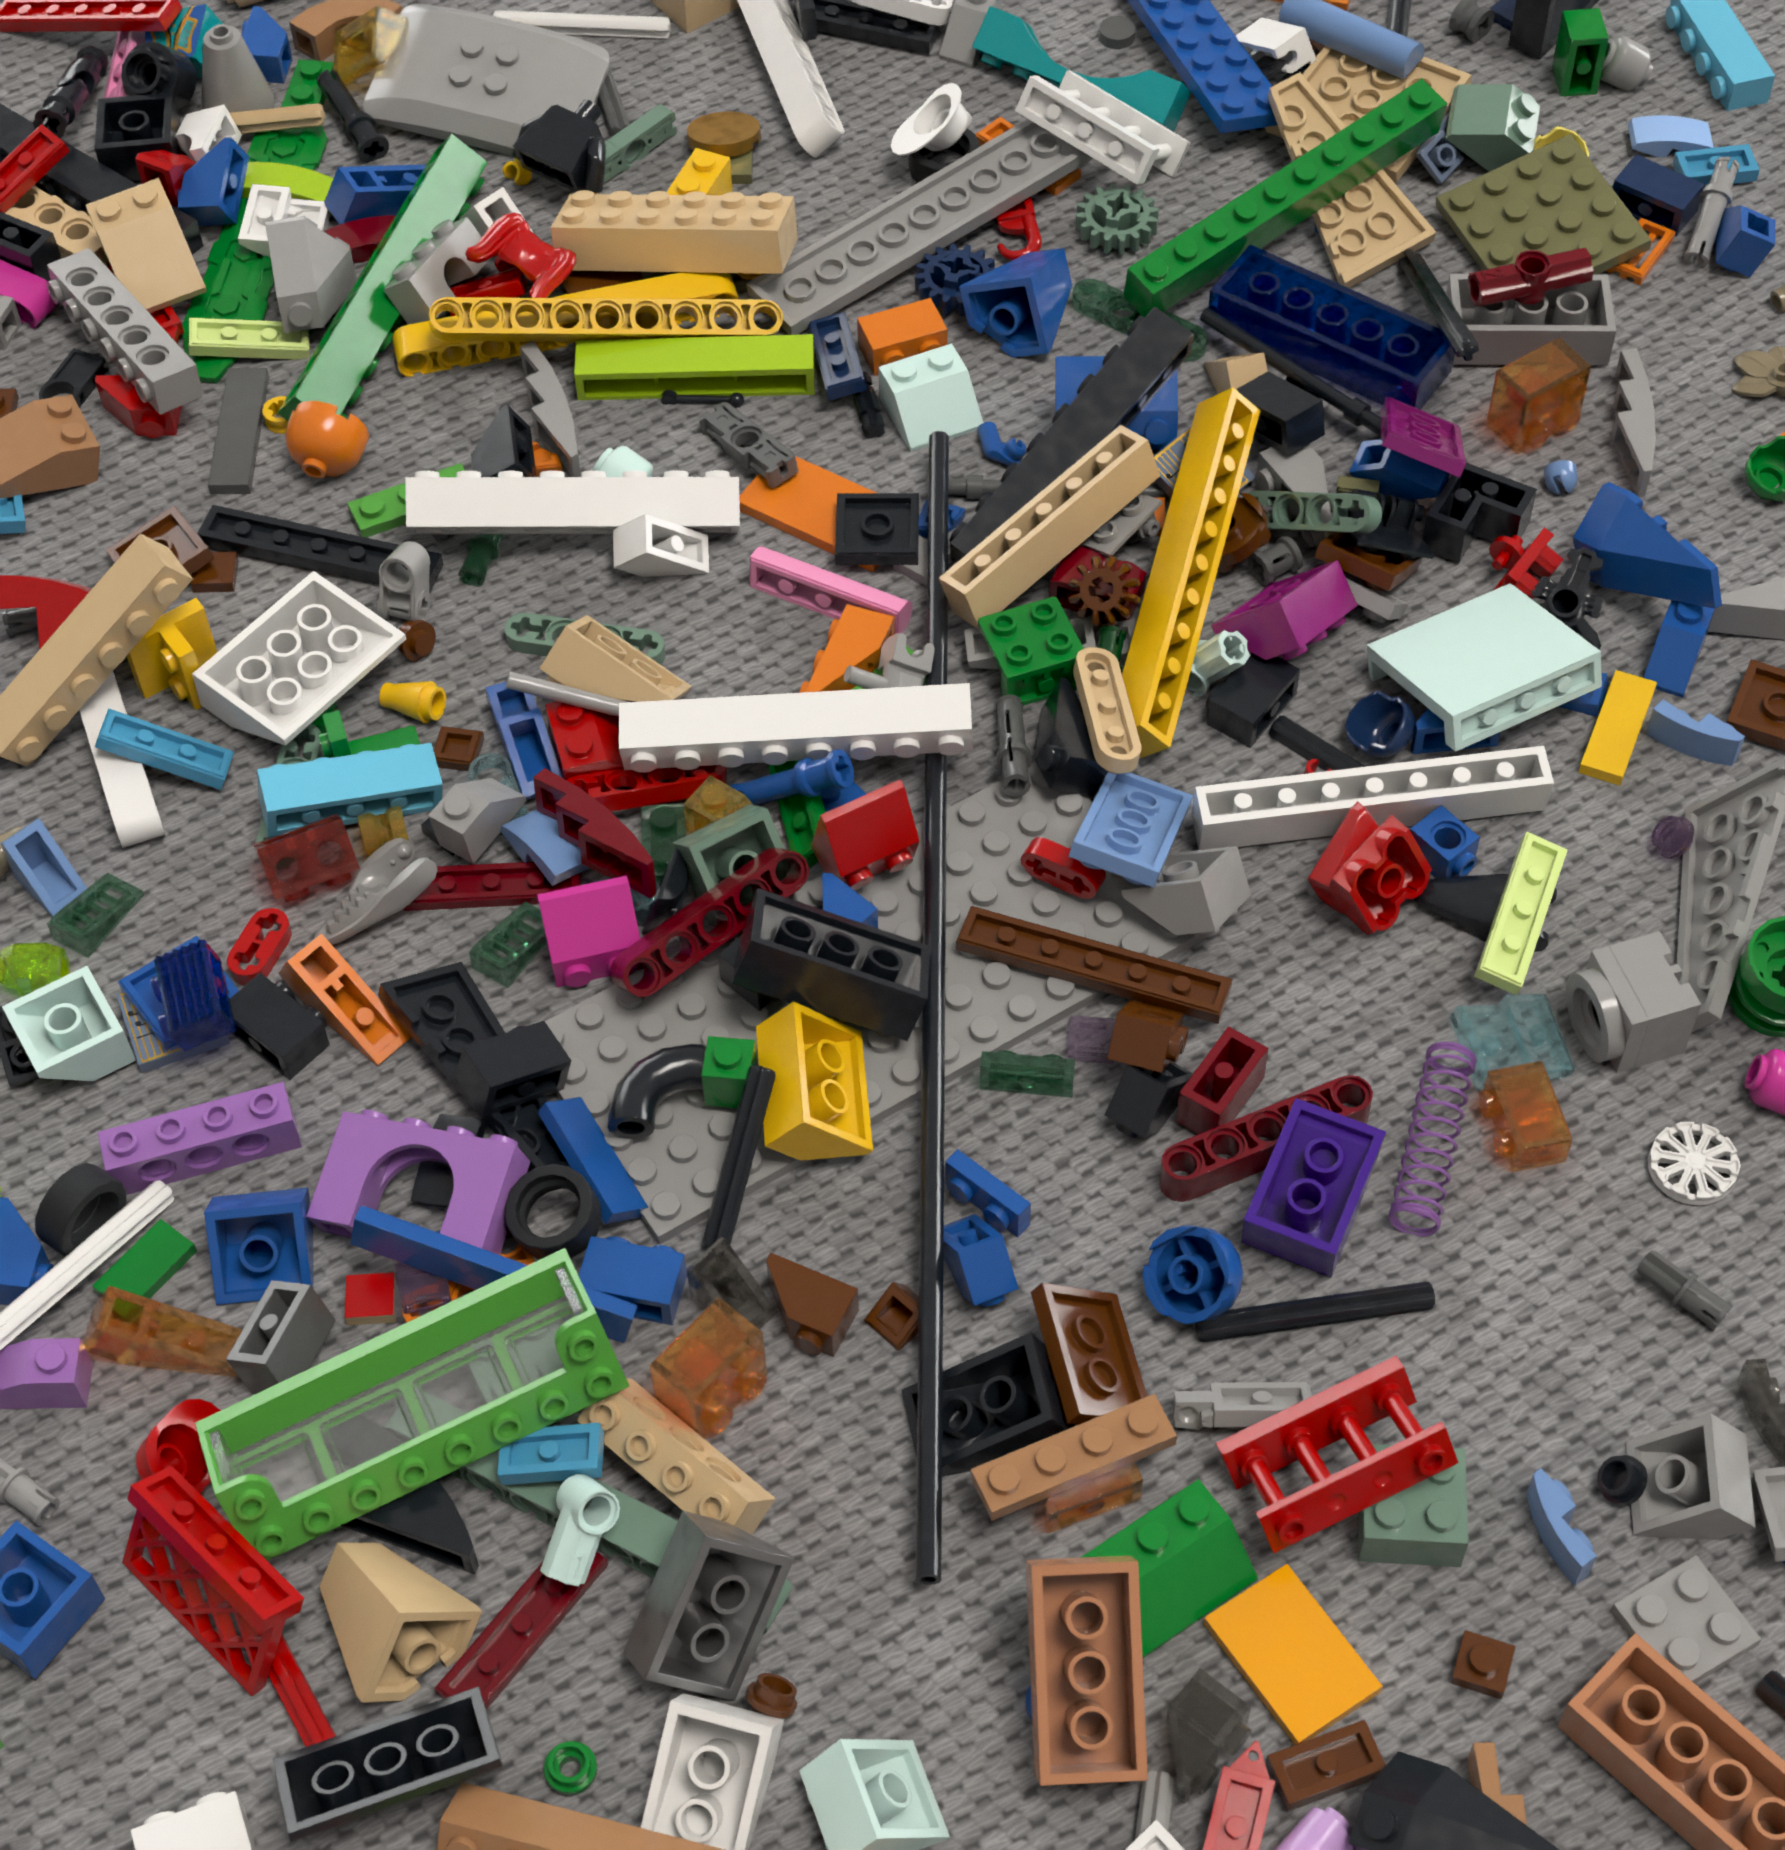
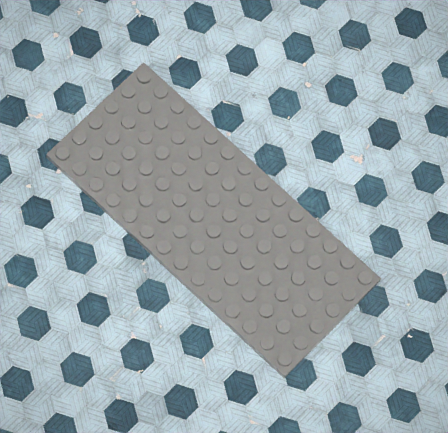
[545,762,1203,1245]

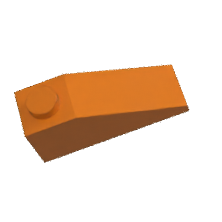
[278,933,412,1066]

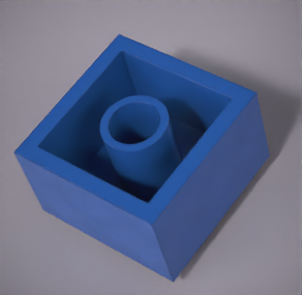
[0,1520,105,1679]

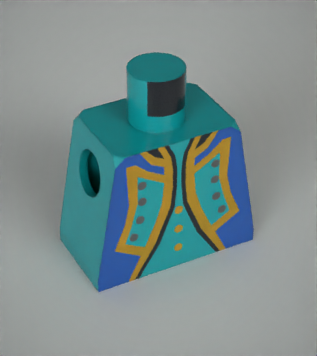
[145,4,223,79]

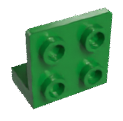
[978,597,1084,706]

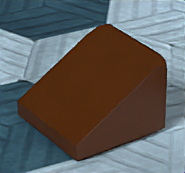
[864,1282,919,1351]

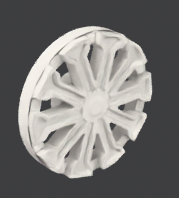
[1648,1122,1740,1205]

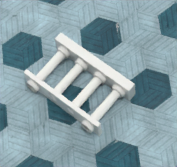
[1015,70,1191,185]

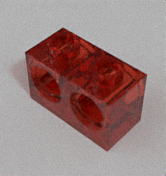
[253,814,360,902]

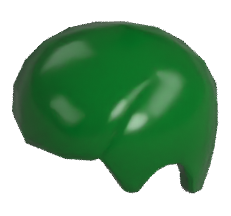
[1744,436,1785,502]

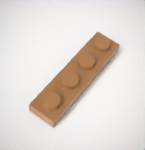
[971,1394,1177,1521]

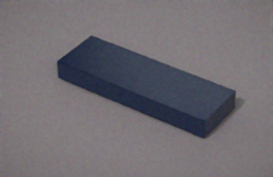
[808,312,867,401]

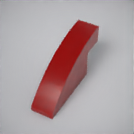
[0,575,92,649]

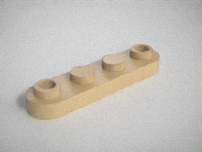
[1073,647,1142,774]

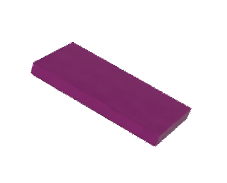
[1380,397,1466,477]

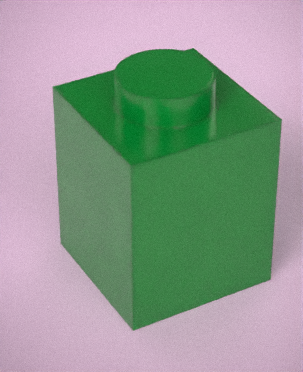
[702,1036,757,1108]

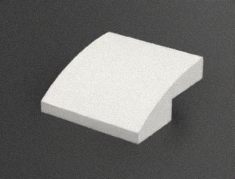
[238,184,331,257]

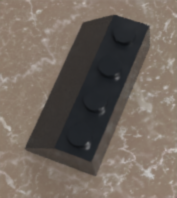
[732,888,930,1041]
[273,1686,504,1841]

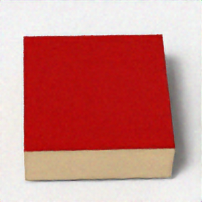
[345,1272,397,1326]

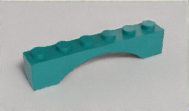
[972,6,1192,131]

